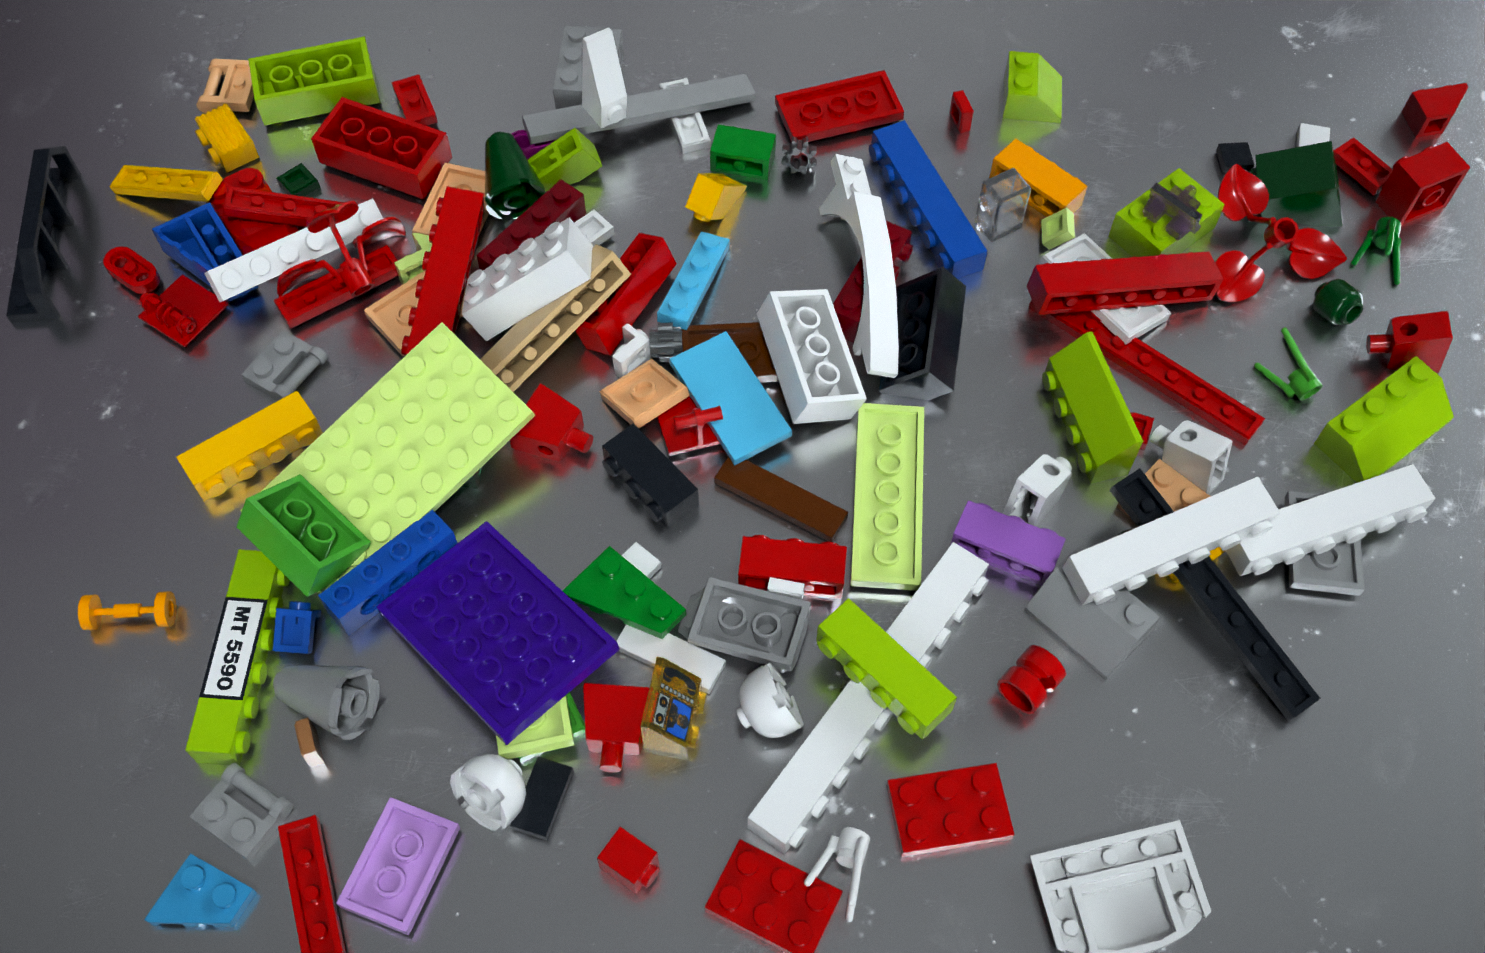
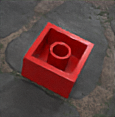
[1375,142,1471,225]

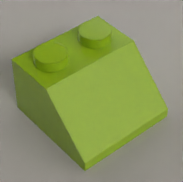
[1003,51,1062,123]

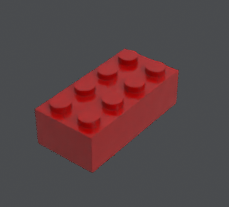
[311,97,452,199]

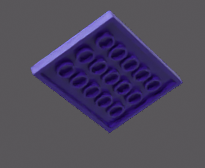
[376,521,620,745]

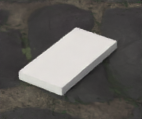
[1039,233,1171,345]

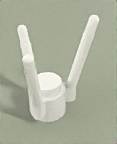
[804,827,870,922]

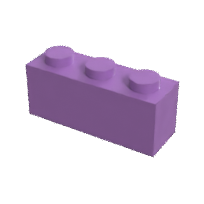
[950,500,1066,586]

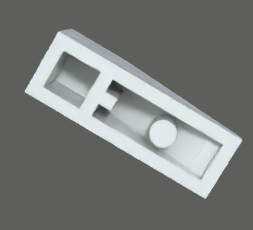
[582,28,627,128]

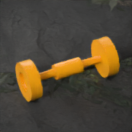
[78,591,177,630]

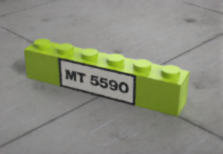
[185,549,290,765]

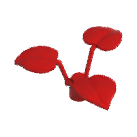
[1215,164,1347,303]
[277,201,406,297]

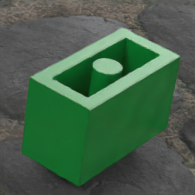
[710,124,776,181]

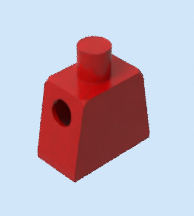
[1366,311,1453,373]
[510,384,594,462]
[583,683,655,773]

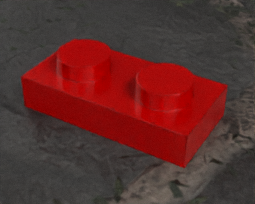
[391,74,438,126]
[1333,137,1393,195]

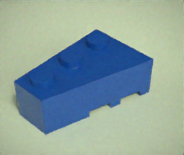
[152,202,259,301]

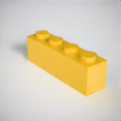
[176,391,323,502]

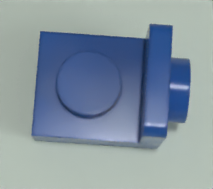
[273,601,321,654]

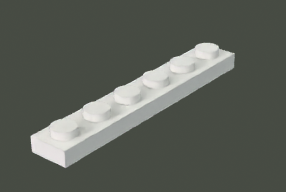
[204,198,383,302]

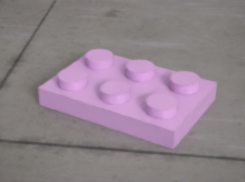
[336,797,460,935]

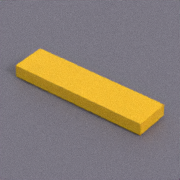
[109,165,223,202]

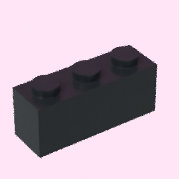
[602,423,699,529]

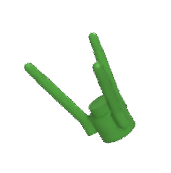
[1254,327,1323,401]

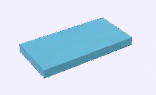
[670,331,792,466]

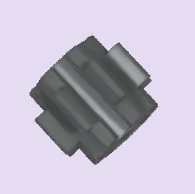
[782,136,817,175]
[649,322,683,363]

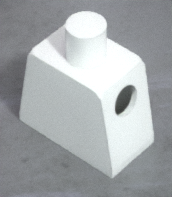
[1150,420,1233,495]
[1002,454,1072,527]

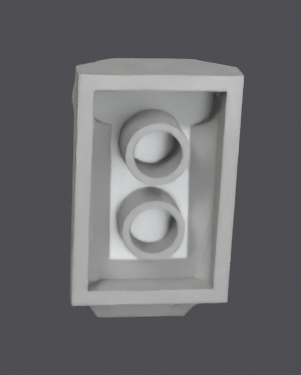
[678,577,811,673]

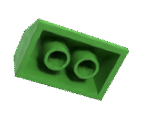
[236,474,371,597]

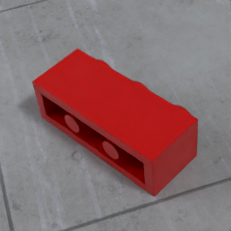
[738,535,847,599]

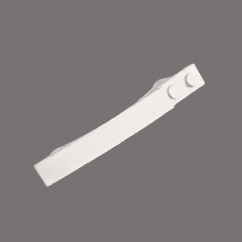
[819,154,899,378]

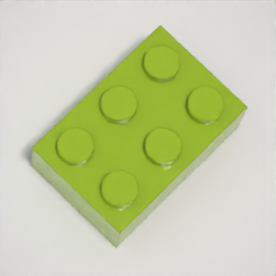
[1108,168,1225,257]

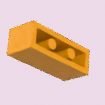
[989,138,1088,217]

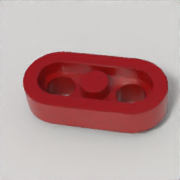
[103,246,160,294]

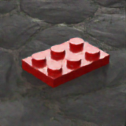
[886,763,1015,857]
[704,839,843,953]

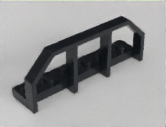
[6,146,81,323]

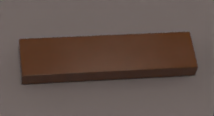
[714,456,848,542]

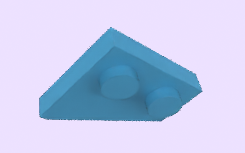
[144,853,257,927]

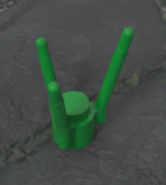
[1351,217,1402,285]

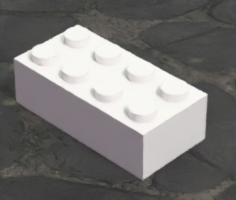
[462,217,592,341]
[756,289,867,424]

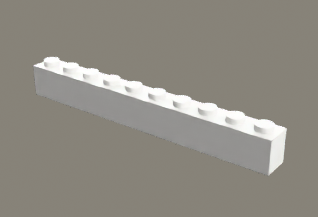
[747,542,989,855]

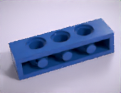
[318,510,457,636]

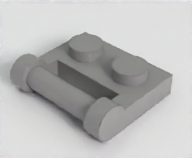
[241,330,329,401]
[189,763,293,862]

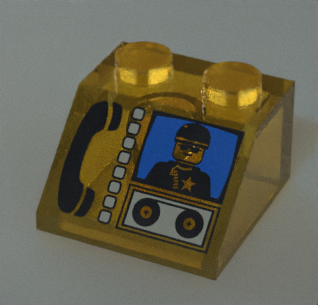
[641,657,707,760]

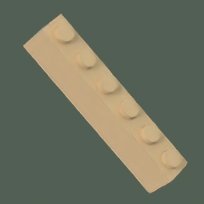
[480,244,631,392]

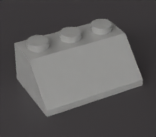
[1024,548,1160,680]

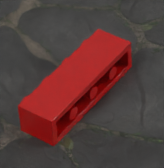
[575,233,677,355]

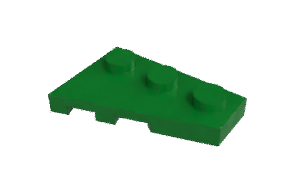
[562,546,687,639]

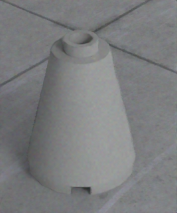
[273,665,380,740]

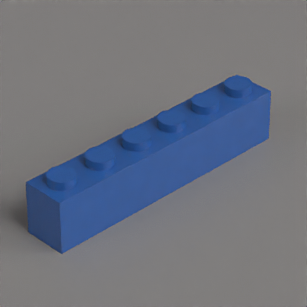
[869,120,988,279]

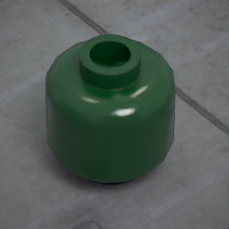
[1313,279,1363,326]

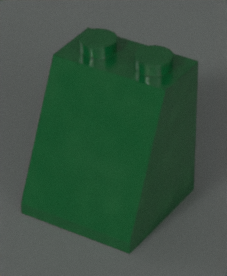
[1251,141,1343,227]

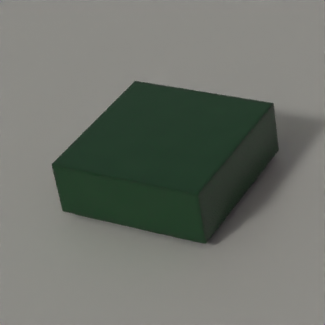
[276,163,320,197]

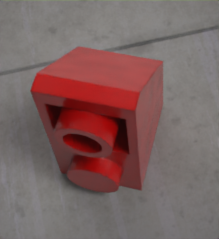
[1401,83,1469,138]

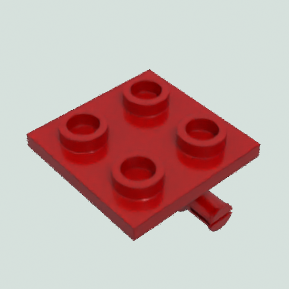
[657,396,723,456]

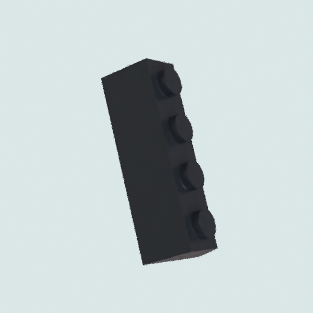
[879,267,966,400]

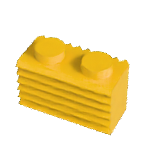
[195,103,259,173]

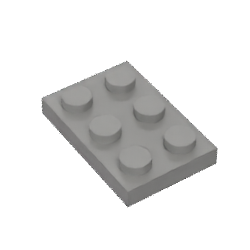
[1284,491,1365,596]

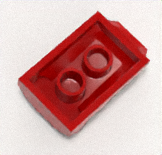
[206,168,299,255]

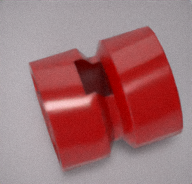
[997,645,1066,714]

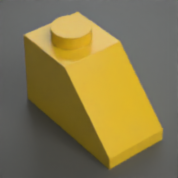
[685,173,747,223]

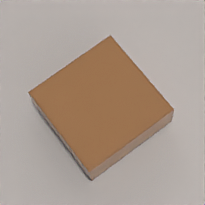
[294,717,324,767]

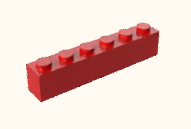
[401,186,485,355]
[1027,251,1223,315]

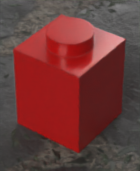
[597,827,660,894]

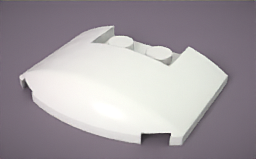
[1030,820,1211,953]

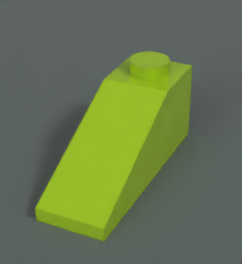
[528,128,602,192]

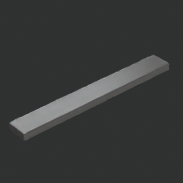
[522,74,756,144]

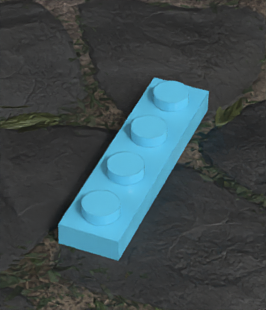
[657,231,730,330]

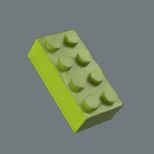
[248,36,380,126]

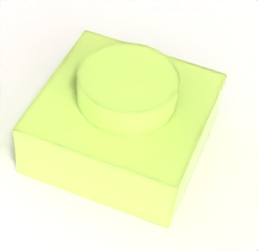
[1041,207,1075,250]

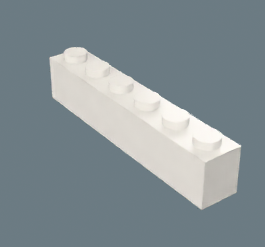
[1225,464,1436,576]
[1062,477,1280,606]

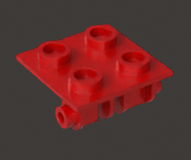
[138,274,229,348]

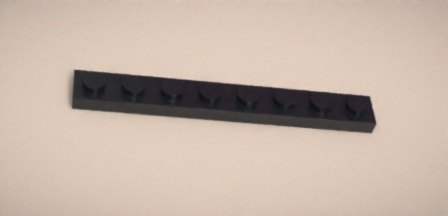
[1109,468,1321,721]

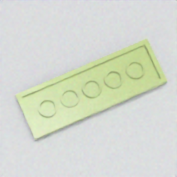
[850,403,924,591]

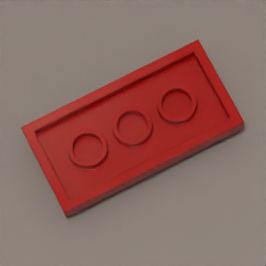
[775,70,904,142]

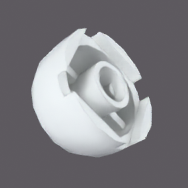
[736,662,804,738]
[450,754,526,831]

